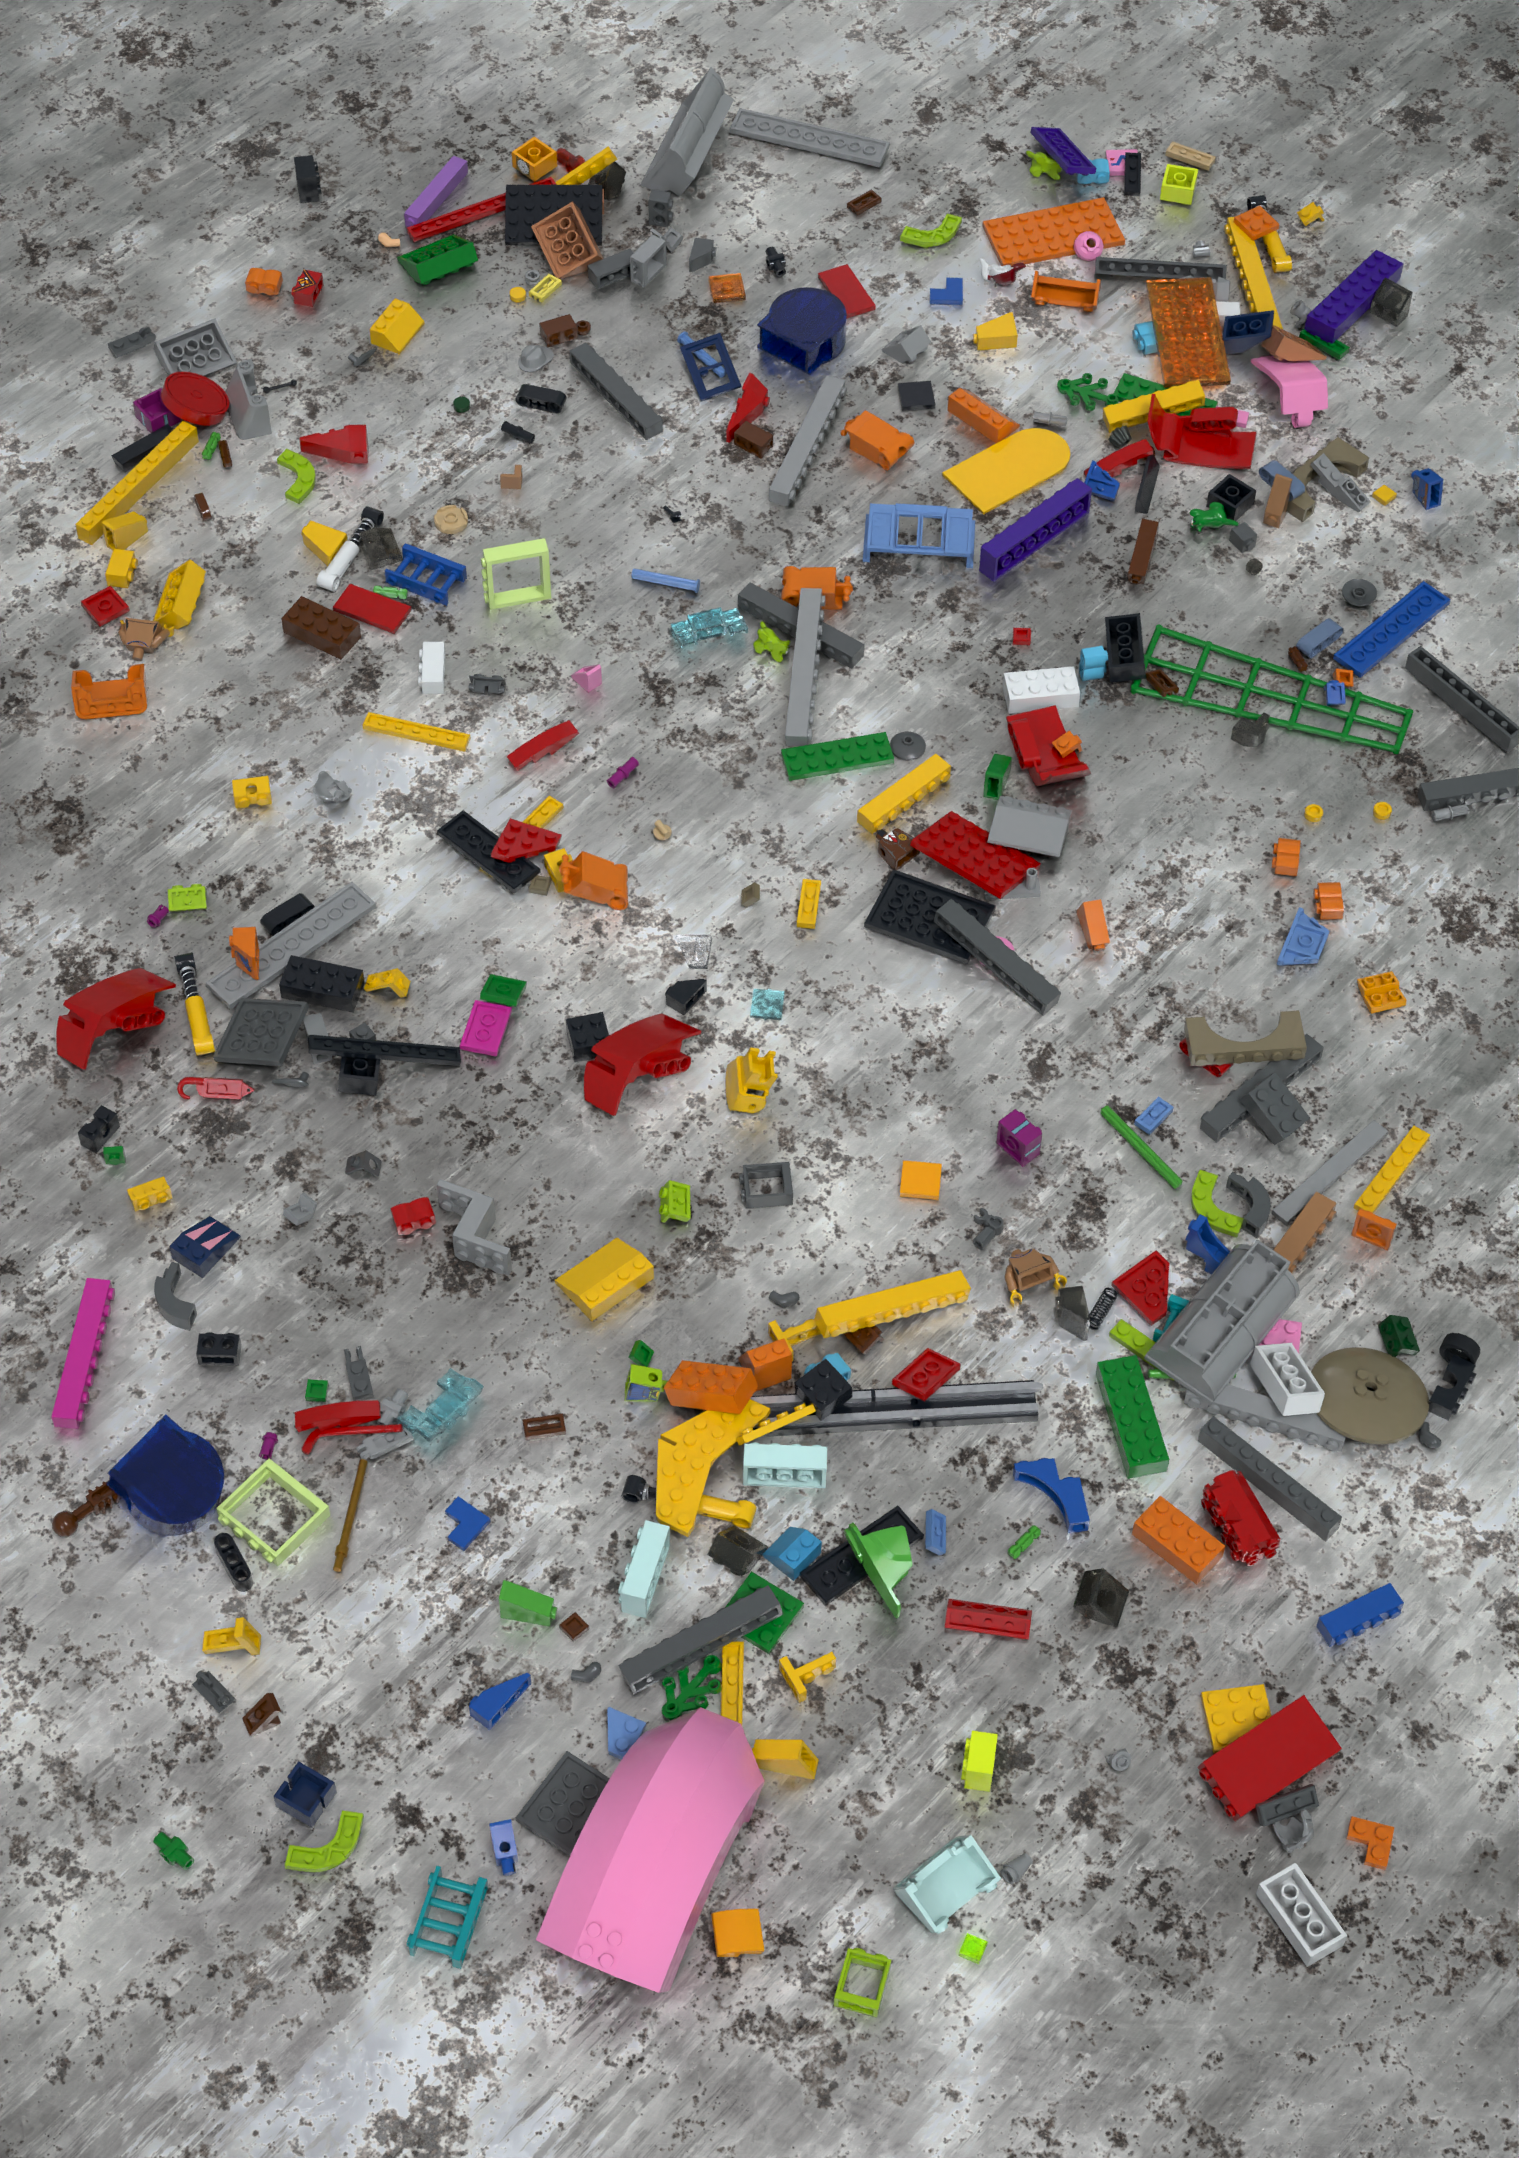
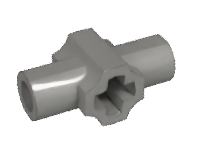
[376,1389,409,1425]

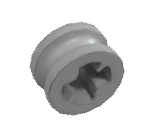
[525,270,540,286]

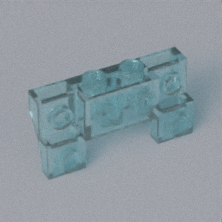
[671,607,748,649]
[397,1368,484,1442]

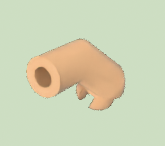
[378,232,400,247]

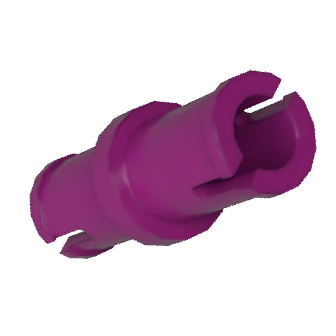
[606,757,639,789]

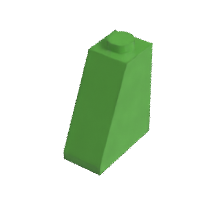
[499,1580,558,1627]

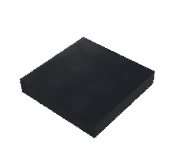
[898,381,936,411]

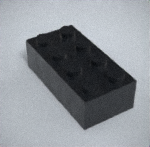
[1105,613,1146,683]
[279,955,365,1013]

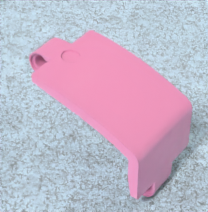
[1251,355,1328,428]

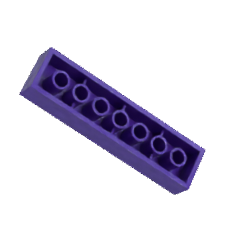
[1304,250,1404,344]
[979,478,1092,582]

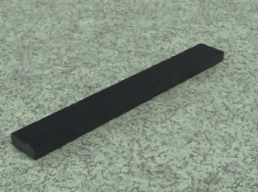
[308,1035,461,1066]

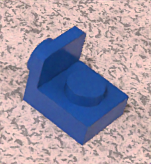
[1324,680,1346,706]

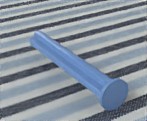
[677,331,727,378]
[631,568,700,593]

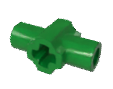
[153,1832,194,1870]

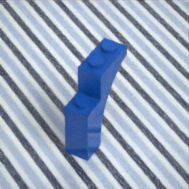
[1185,1214,1230,1275]
[1013,1458,1090,1533]

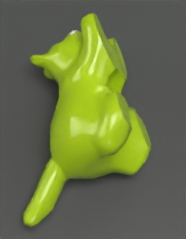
[1026,151,1063,180]
[753,621,790,662]

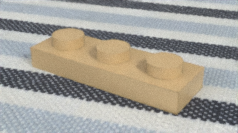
[1165,141,1216,171]

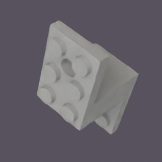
[437,1179,512,1276]

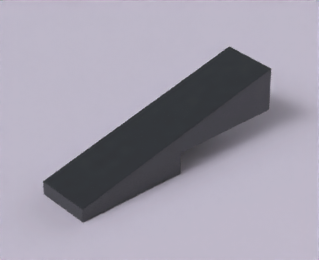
[111,424,174,473]

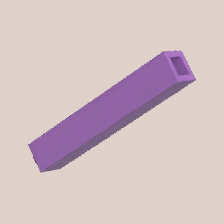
[404,156,468,227]

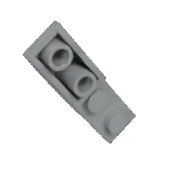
[1310,453,1371,512]

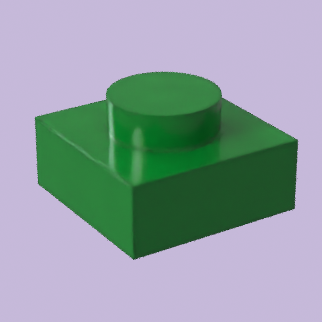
[103,1146,126,1165]
[628,1340,654,1367]
[305,1379,329,1402]

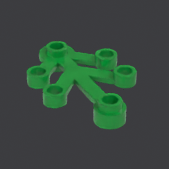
[1057,373,1119,411]
[662,1655,722,1721]

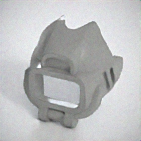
[313,771,352,803]
[1273,1809,1314,1853]

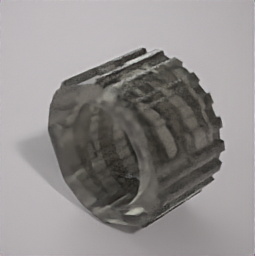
[1246,558,1263,576]

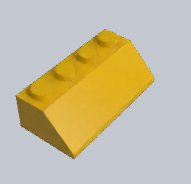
[153,560,206,629]

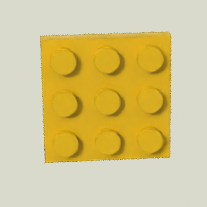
[1200,1684,1271,1754]

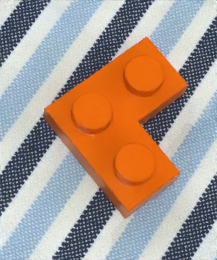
[1346,1816,1394,1870]

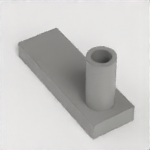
[984,868,1041,900]

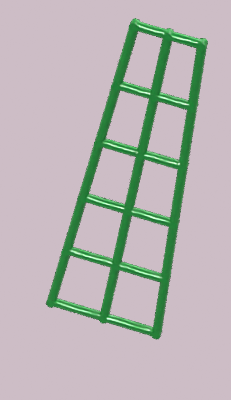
[1130,624,1413,754]

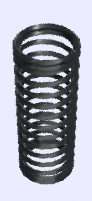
[1085,1287,1118,1330]

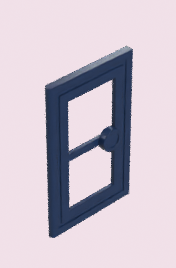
[680,333,742,402]

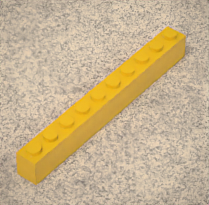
[1224,217,1283,329]
[75,421,199,545]

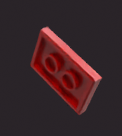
[892,1348,961,1401]

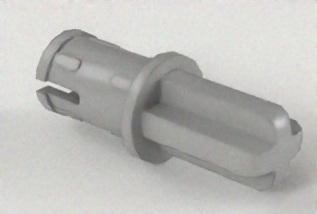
[1033,412,1067,426]
[1431,804,1469,822]

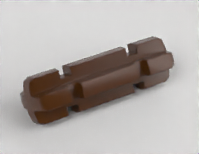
[218,440,232,468]
[1288,646,1308,672]

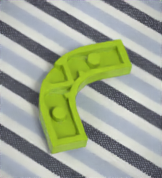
[900,214,962,248]
[277,449,316,504]
[1191,1169,1243,1238]
[285,1810,364,1872]

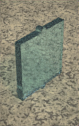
[750,989,785,1020]

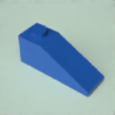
[469,1673,531,1730]

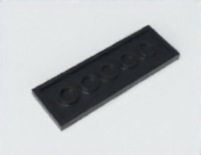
[437,810,541,894]
[800,1506,924,1606]

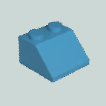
[762,1527,822,1581]

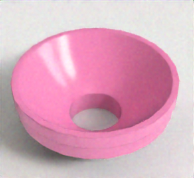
[1074,231,1103,261]

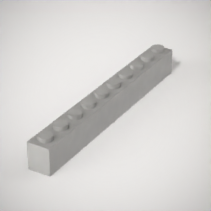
[769,375,847,506]
[785,588,826,746]

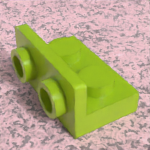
[168,884,207,912]
[659,1180,691,1223]

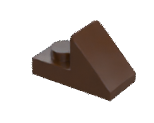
[242,1693,281,1736]

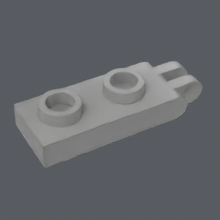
[356,1421,413,1459]

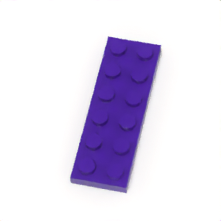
[1030,127,1097,176]

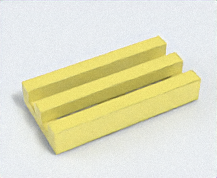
[529,274,562,303]

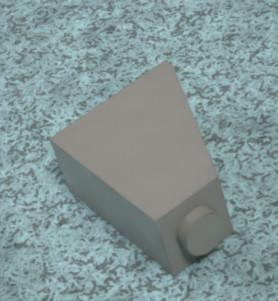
[303,1013,332,1064]

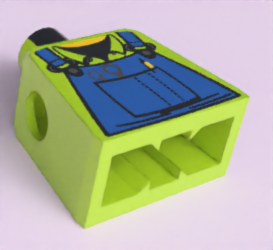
[624,1364,668,1402]

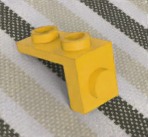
[364,968,411,998]

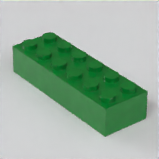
[1096,1355,1169,1479]

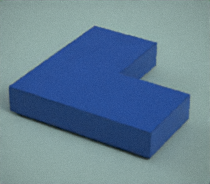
[930,277,963,305]
[445,1496,491,1551]

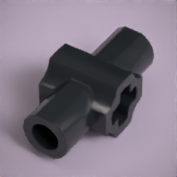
[765,246,786,277]

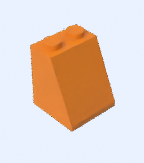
[739,1338,792,1392]

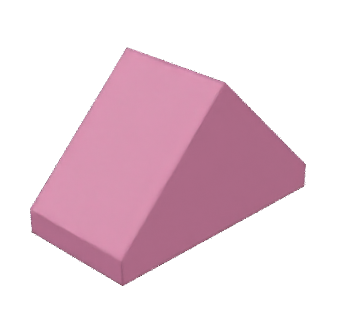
[571,664,602,693]

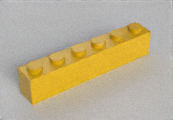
[1103,380,1205,433]
[857,754,951,834]

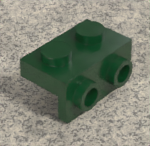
[1378,1315,1420,1357]

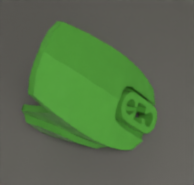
[844,1522,912,1618]

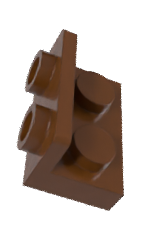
[843,1325,885,1355]

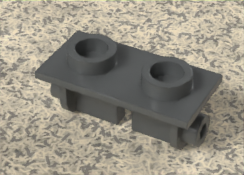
[469,674,506,695]
[192,1670,236,1713]

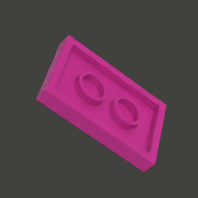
[460,1000,512,1057]

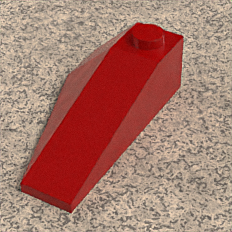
[726,373,770,443]
[299,425,369,464]

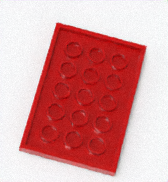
[910,811,1041,899]

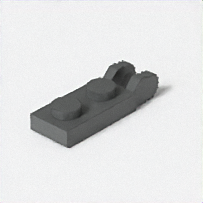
[108,327,156,358]
[344,1346,374,1401]

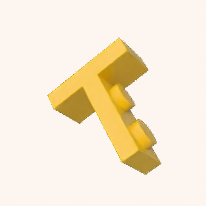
[768,1319,821,1362]
[202,1617,261,1656]
[779,1652,836,1703]

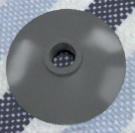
[1342,579,1377,606]
[890,731,926,760]

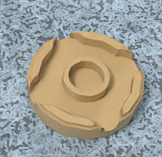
[434,505,468,534]

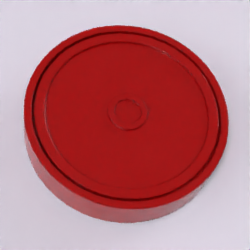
[161,372,230,426]

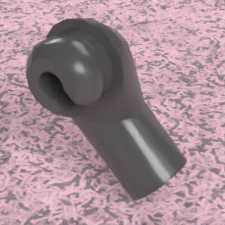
[769,1290,800,1308]
[1419,1422,1441,1449]
[571,1662,601,1683]

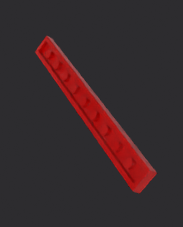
[407,177,557,242]

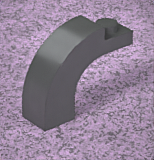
[1226,1172,1271,1239]
[154,1262,197,1331]

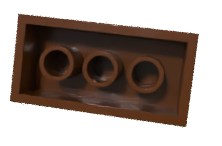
[281,596,361,660]

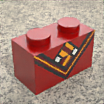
[291,269,324,307]

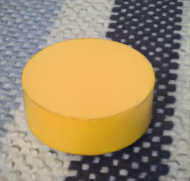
[510,287,526,302]
[1373,802,1392,820]
[1304,804,1323,822]

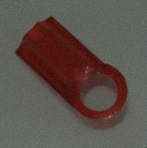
[557,147,585,173]

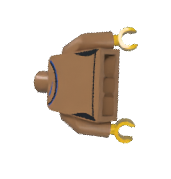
[118,618,174,661]
[1005,1249,1067,1307]

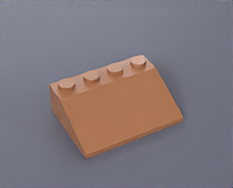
[531,202,603,280]
[1261,325,1327,361]

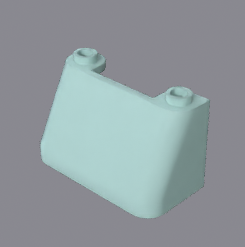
[893,1835,1002,1934]

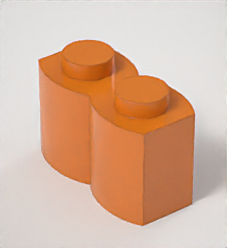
[245,268,283,295]
[1272,838,1301,876]
[1313,882,1344,920]

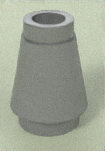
[1001,1853,1033,1884]

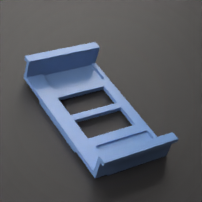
[863,503,975,568]

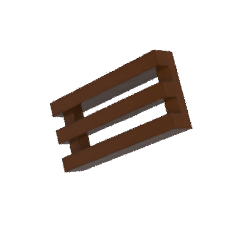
[847,189,882,216]
[1146,669,1179,697]
[522,1413,566,1440]

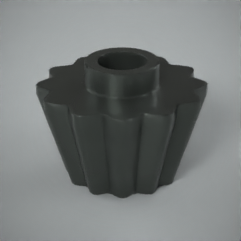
[1108,425,1132,448]

